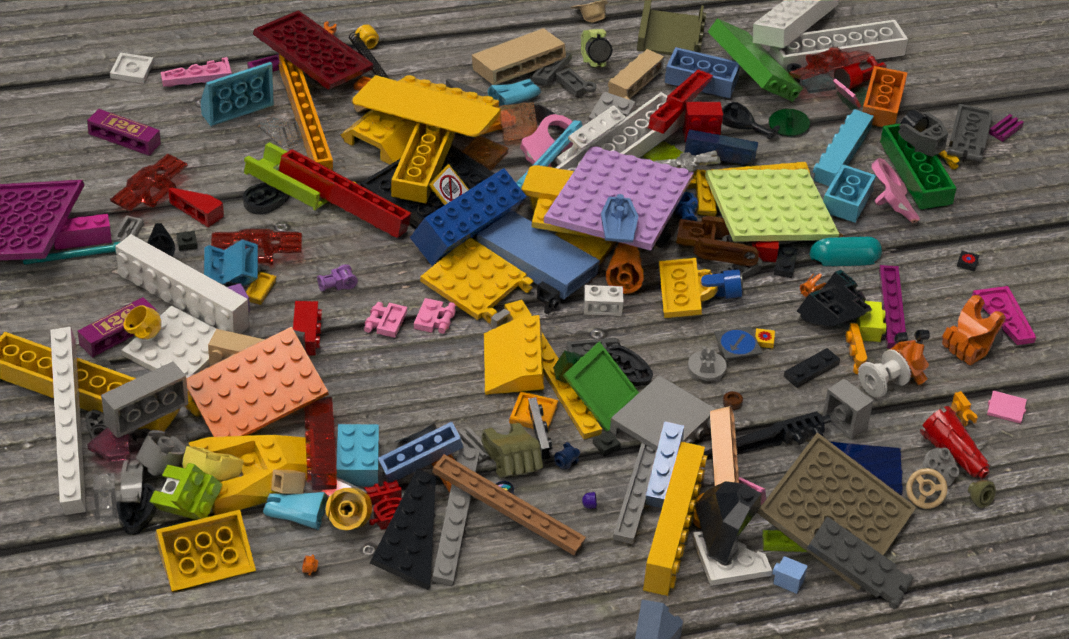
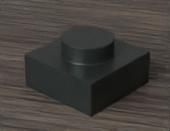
[176,231,198,251]
[593,431,621,456]

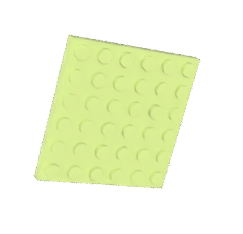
[705,169,839,242]

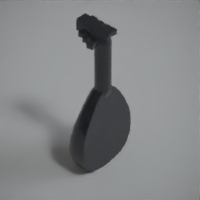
[722,102,780,139]

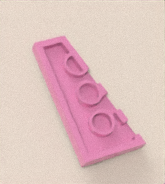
[161,57,232,87]

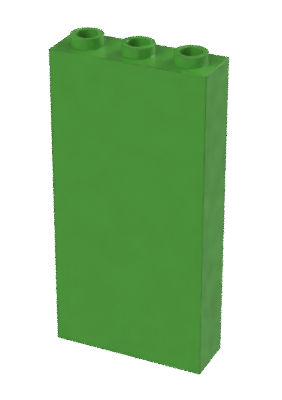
[708,18,803,101]

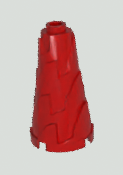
[920,406,990,479]

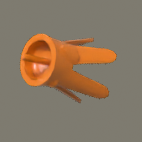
[800,273,826,297]

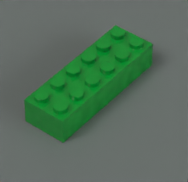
[880,124,957,209]

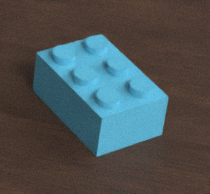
[823,164,876,223]
[336,424,379,486]

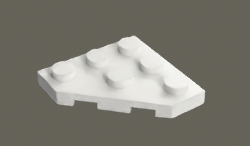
[692,531,772,586]

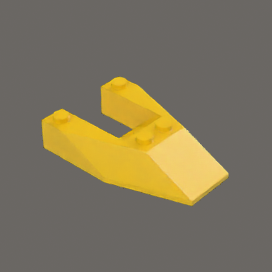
[189,435,327,515]

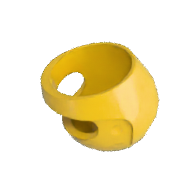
[123,305,162,339]

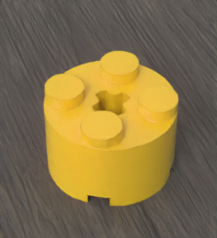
[325,487,372,530]

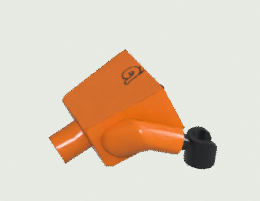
[889,329,930,385]

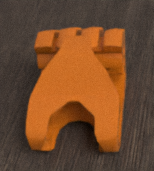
[942,295,1006,366]

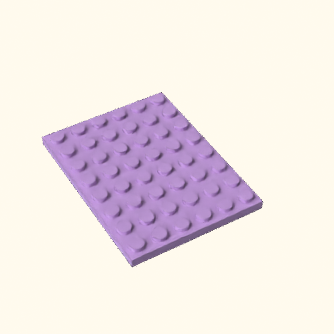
[544,146,694,250]

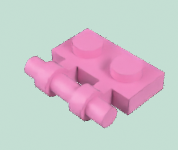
[414,298,456,334]
[364,302,407,338]

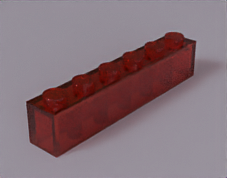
[304,397,337,490]

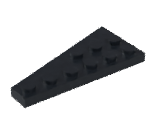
[370,468,436,590]

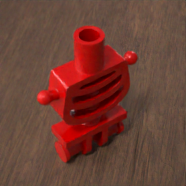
[364,480,402,530]

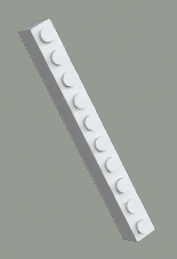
[50,327,86,515]

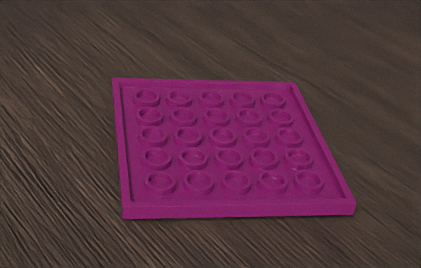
[0,180,85,261]

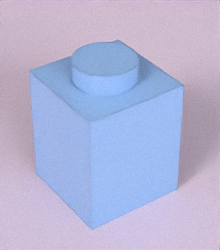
[772,556,807,594]

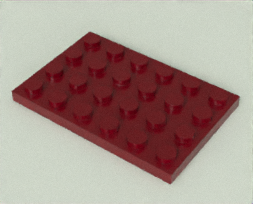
[253,10,374,90]

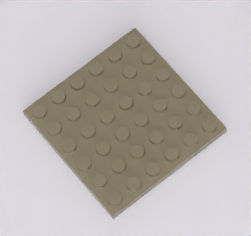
[757,433,916,590]

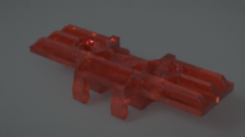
[789,47,871,80]
[110,154,188,211]
[211,229,302,265]

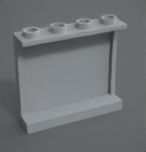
[610,375,716,451]

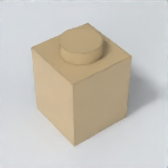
[271,469,306,494]

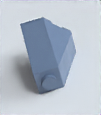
[635,600,683,639]

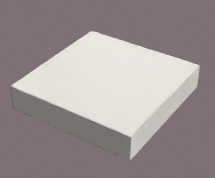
[110,53,154,84]

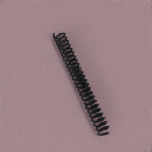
[349,32,389,79]

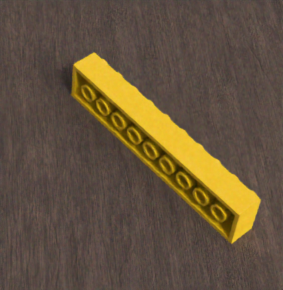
[0,332,180,432]

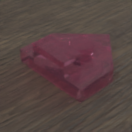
[87,428,130,462]

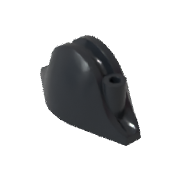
[147,223,175,257]

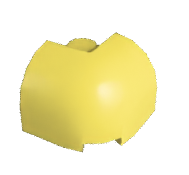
[183,446,244,482]

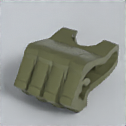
[481,423,543,478]

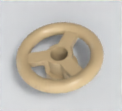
[906,468,948,509]

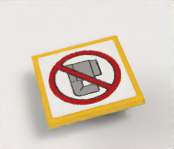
[429,164,469,205]

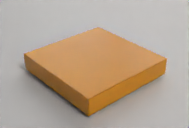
[509,391,558,430]

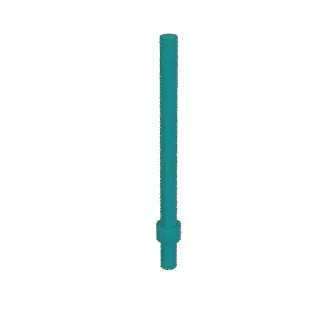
[23,241,121,265]

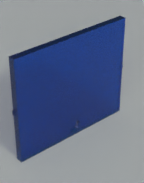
[829,441,903,495]

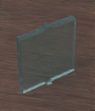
[799,70,837,93]

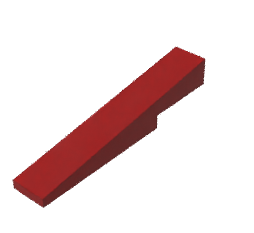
[648,69,713,134]

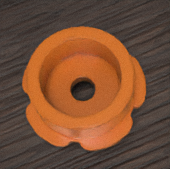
[302,554,318,576]

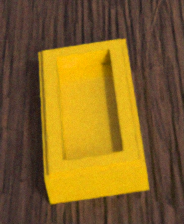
[246,271,276,305]

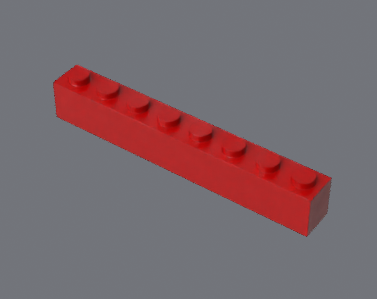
[278,149,411,238]

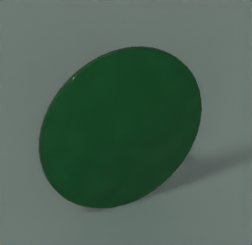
[768,109,810,136]

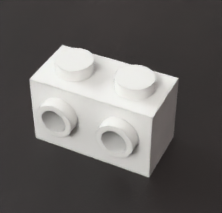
[584,285,623,316]

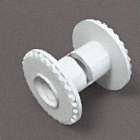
[858,349,911,398]

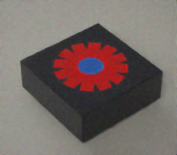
[957,251,980,271]

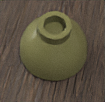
[968,480,996,508]

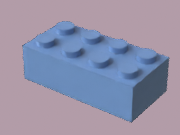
[665,47,740,98]

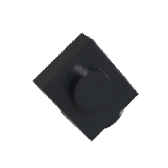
[537,281,560,314]

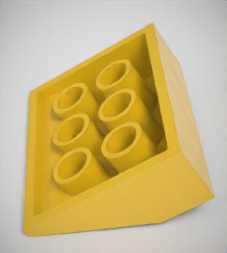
[484,315,544,395]
[155,510,256,592]

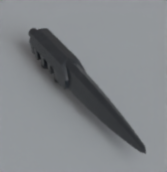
[704,411,831,460]

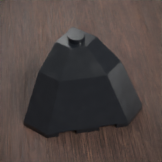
[797,270,872,326]
[695,481,762,566]

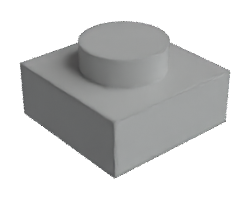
[491,309,510,330]

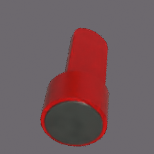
[834,56,887,90]

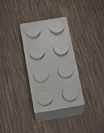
[101,362,188,438]

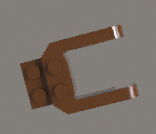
[676,216,759,266]

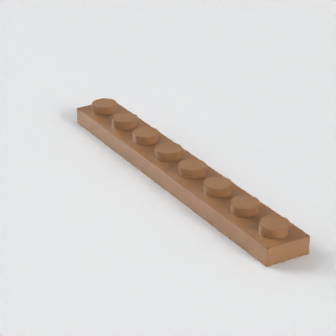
[432,454,586,556]

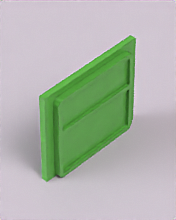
[563,341,639,432]

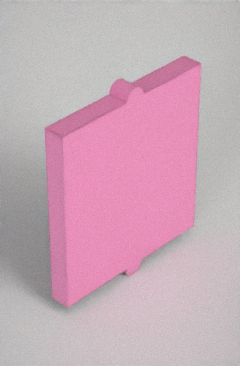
[833,79,861,108]
[987,391,1027,424]

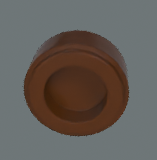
[723,391,743,410]

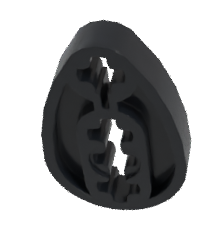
[243,182,290,214]
[605,345,653,386]
[116,482,157,535]

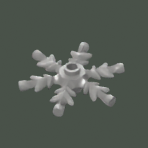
[654,150,720,172]

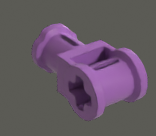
[317,264,358,292]

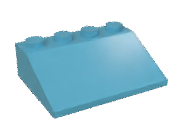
[201,62,274,126]

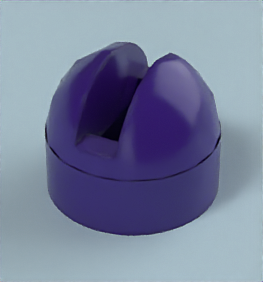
[582,492,597,509]

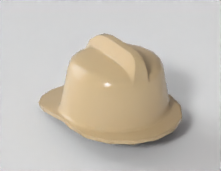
[570,0,609,23]

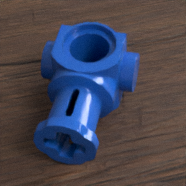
[674,192,698,221]

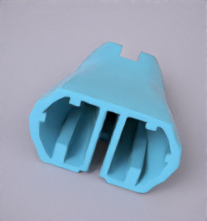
[488,79,541,111]
[263,492,327,530]

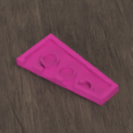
[972,286,1036,345]

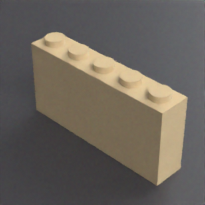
[472,28,566,85]

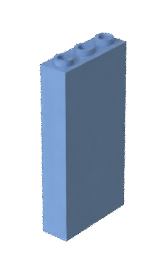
[476,211,600,300]

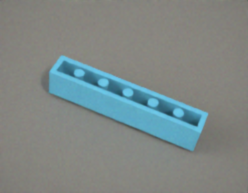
[813,109,874,186]

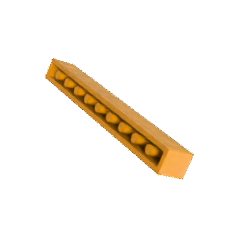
[279,54,333,171]

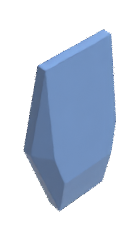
[601,194,639,243]

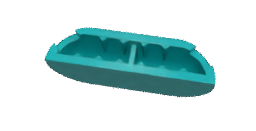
[809,237,882,266]

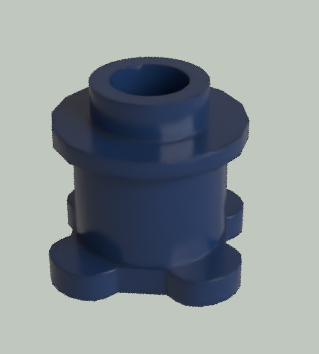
[554,442,580,470]

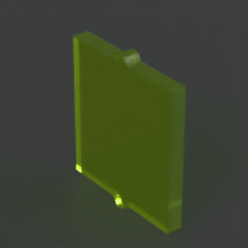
[643,141,684,162]

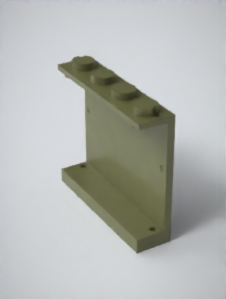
[637,0,706,55]

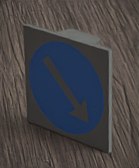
[714,326,762,359]

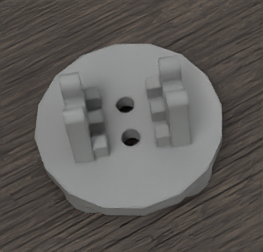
[688,346,727,381]
[922,448,959,487]

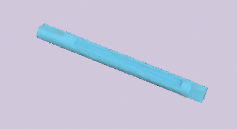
[516,120,582,188]

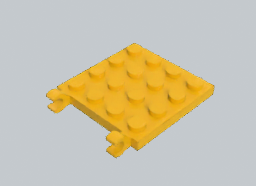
[420,238,534,324]

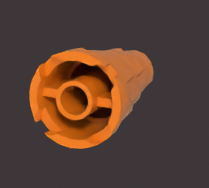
[606,242,644,294]

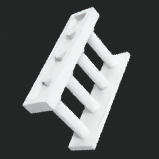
[555,105,626,165]

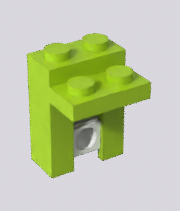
[149,463,223,520]

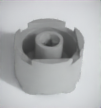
[136,430,186,476]

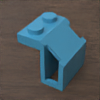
[204,239,258,286]

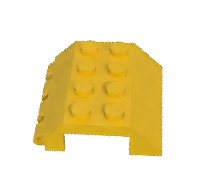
[340,110,417,164]

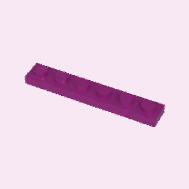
[879,265,906,348]

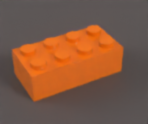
[862,66,907,127]

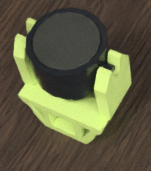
[581,29,613,67]

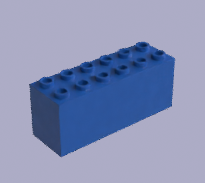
[410,168,527,266]

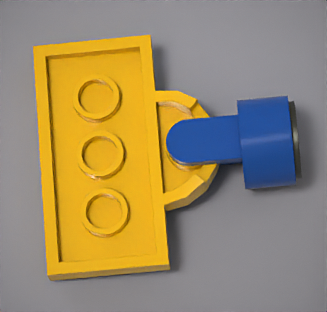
[659,258,744,318]

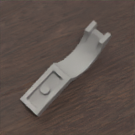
[116,454,145,503]

